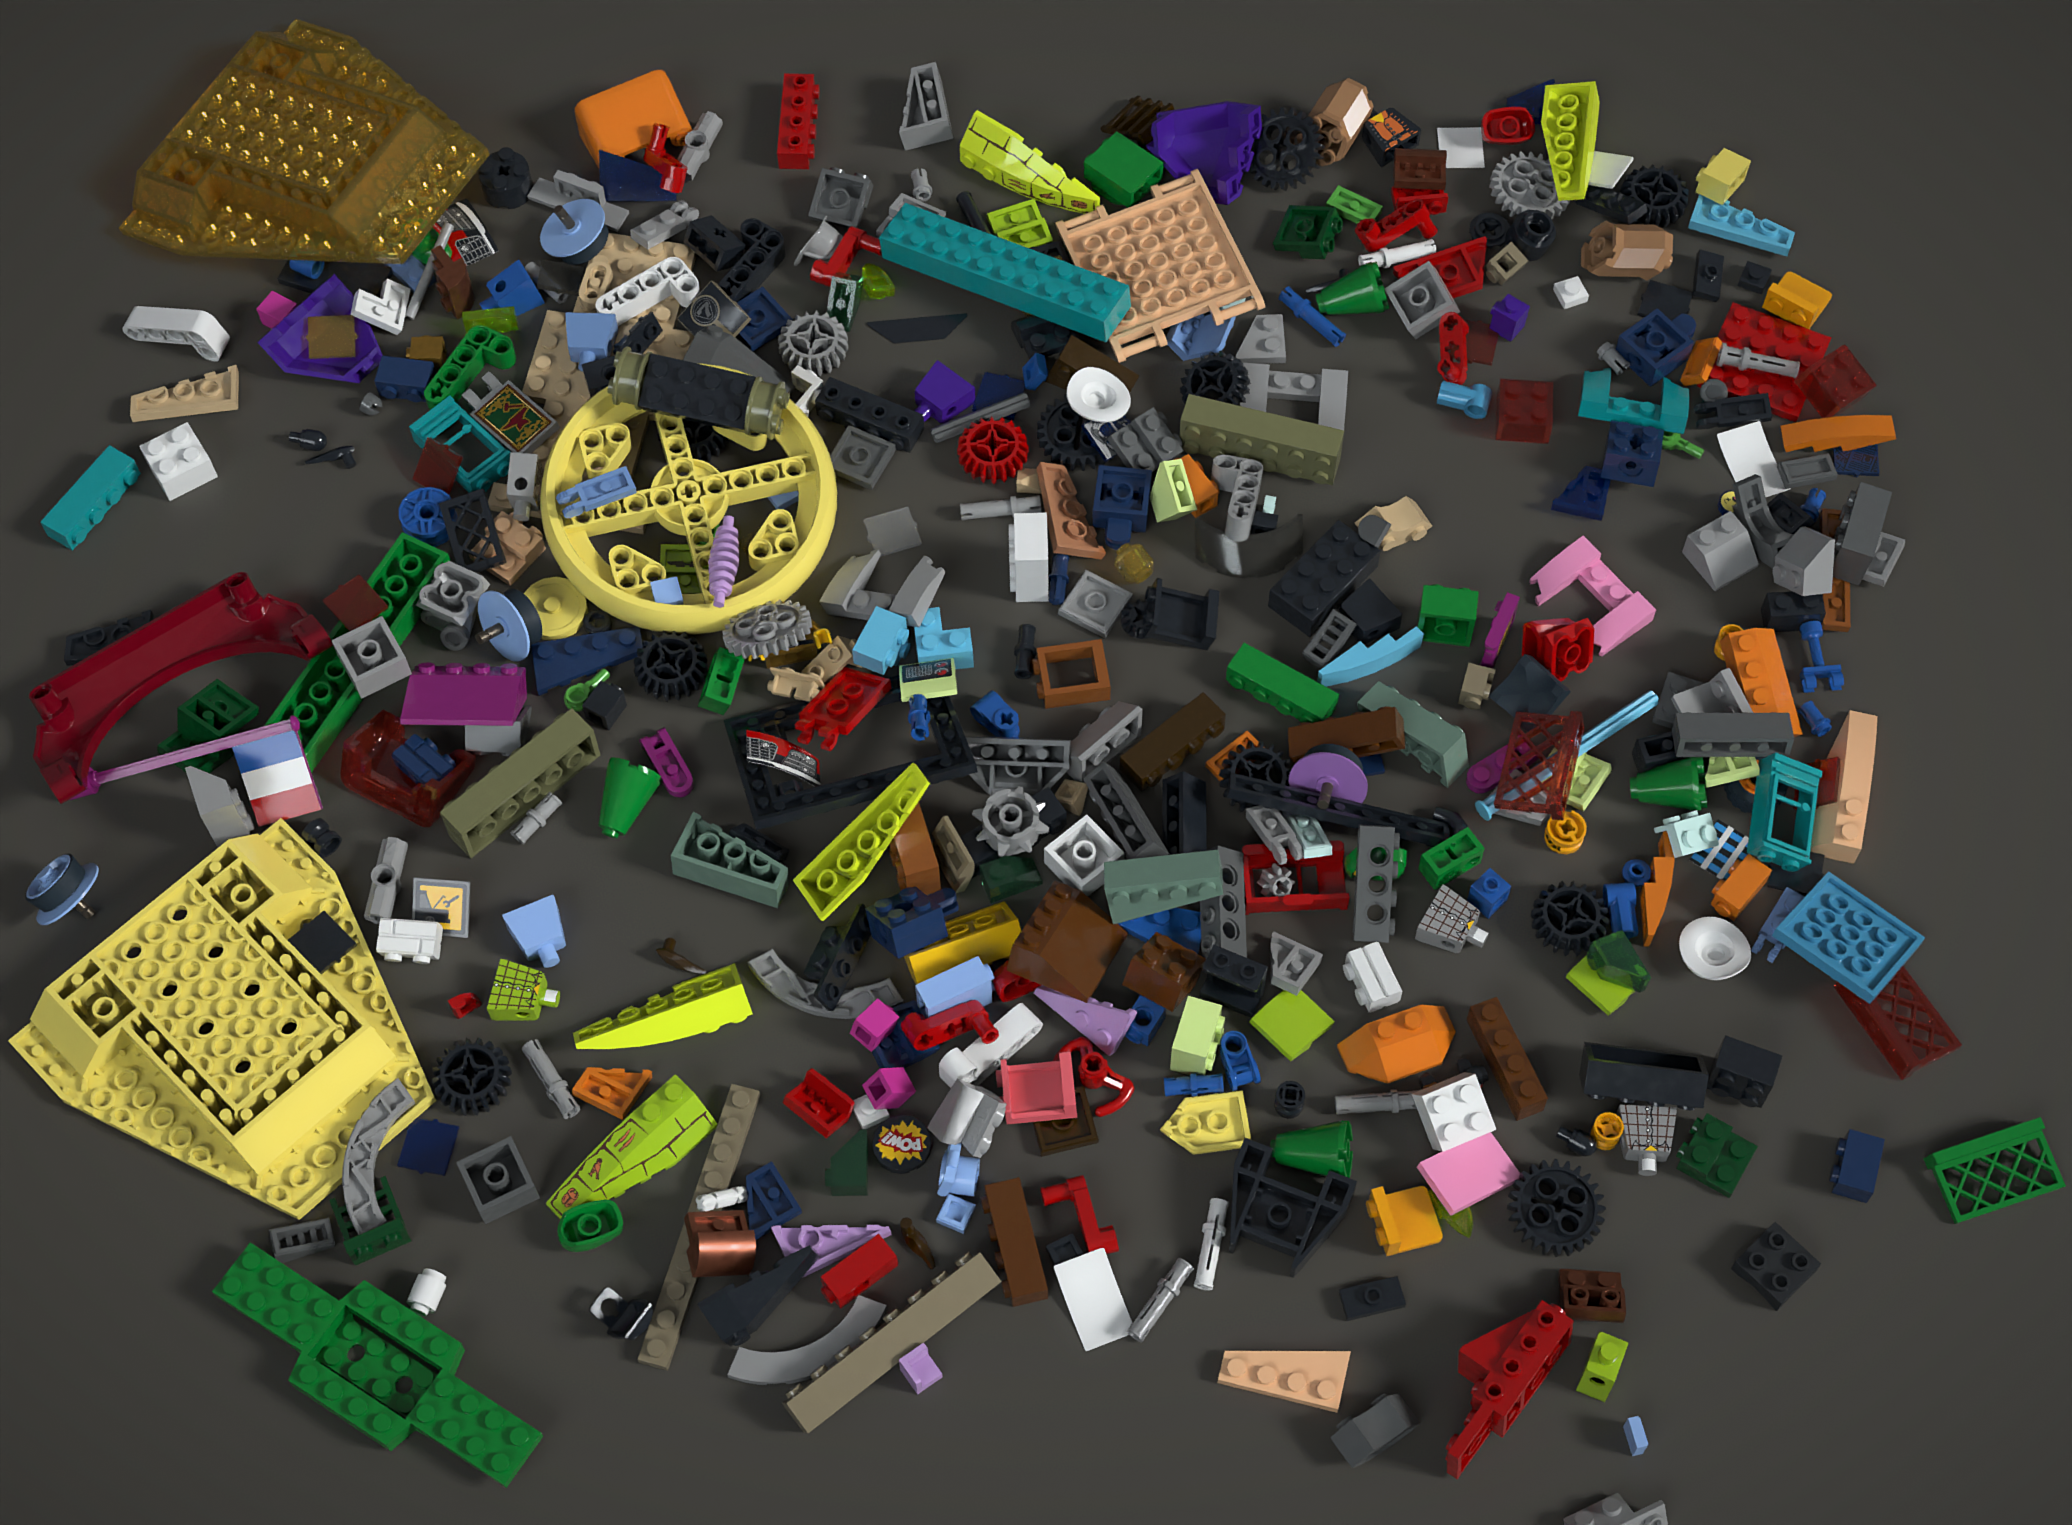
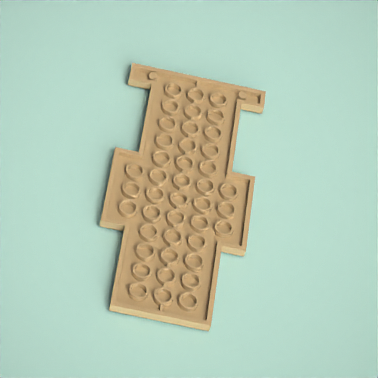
[488,233,697,534]

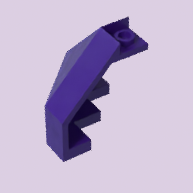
[1146,101,1262,205]
[257,274,383,383]

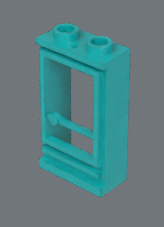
[409,396,511,493]
[1747,752,1823,872]

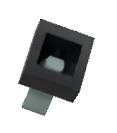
[1250,495,1279,544]

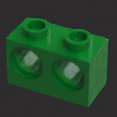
[698,647,745,715]
[1418,827,1485,891]

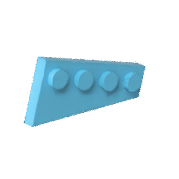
[1688,194,1795,256]

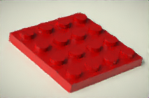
[1697,302,1832,423]

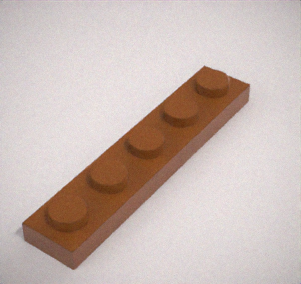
[1819,508,1851,632]

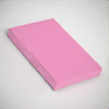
[1417,1132,1520,1216]

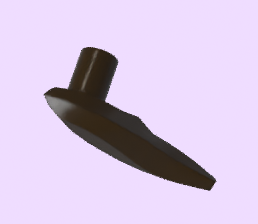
[656,938,707,974]
[900,1217,936,1270]

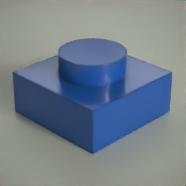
[1022,353,1048,391]

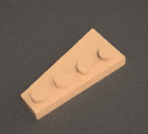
[1217,1351,1351,1413]

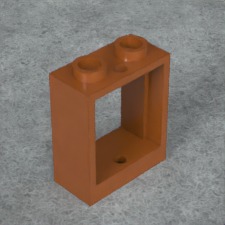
[1032,639,1111,709]

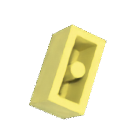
[1696,148,1751,205]

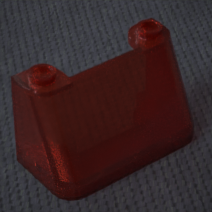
[340,709,476,828]

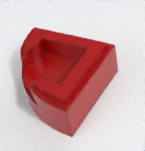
[448,993,482,1019]

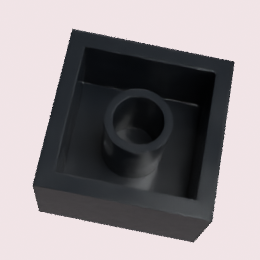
[1706,1035,1783,1108]

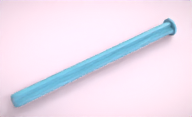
[1475,690,1659,821]

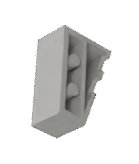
[899,62,953,151]

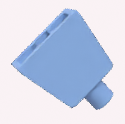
[502,895,566,968]

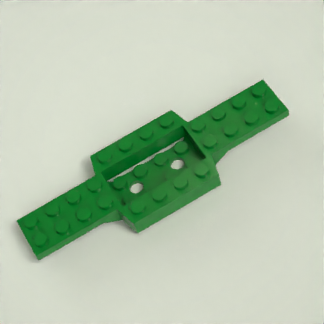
[212,1243,543,1488]

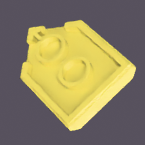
[1160,1090,1251,1155]

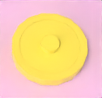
[524,577,588,641]

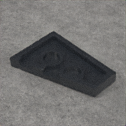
[64,610,154,666]

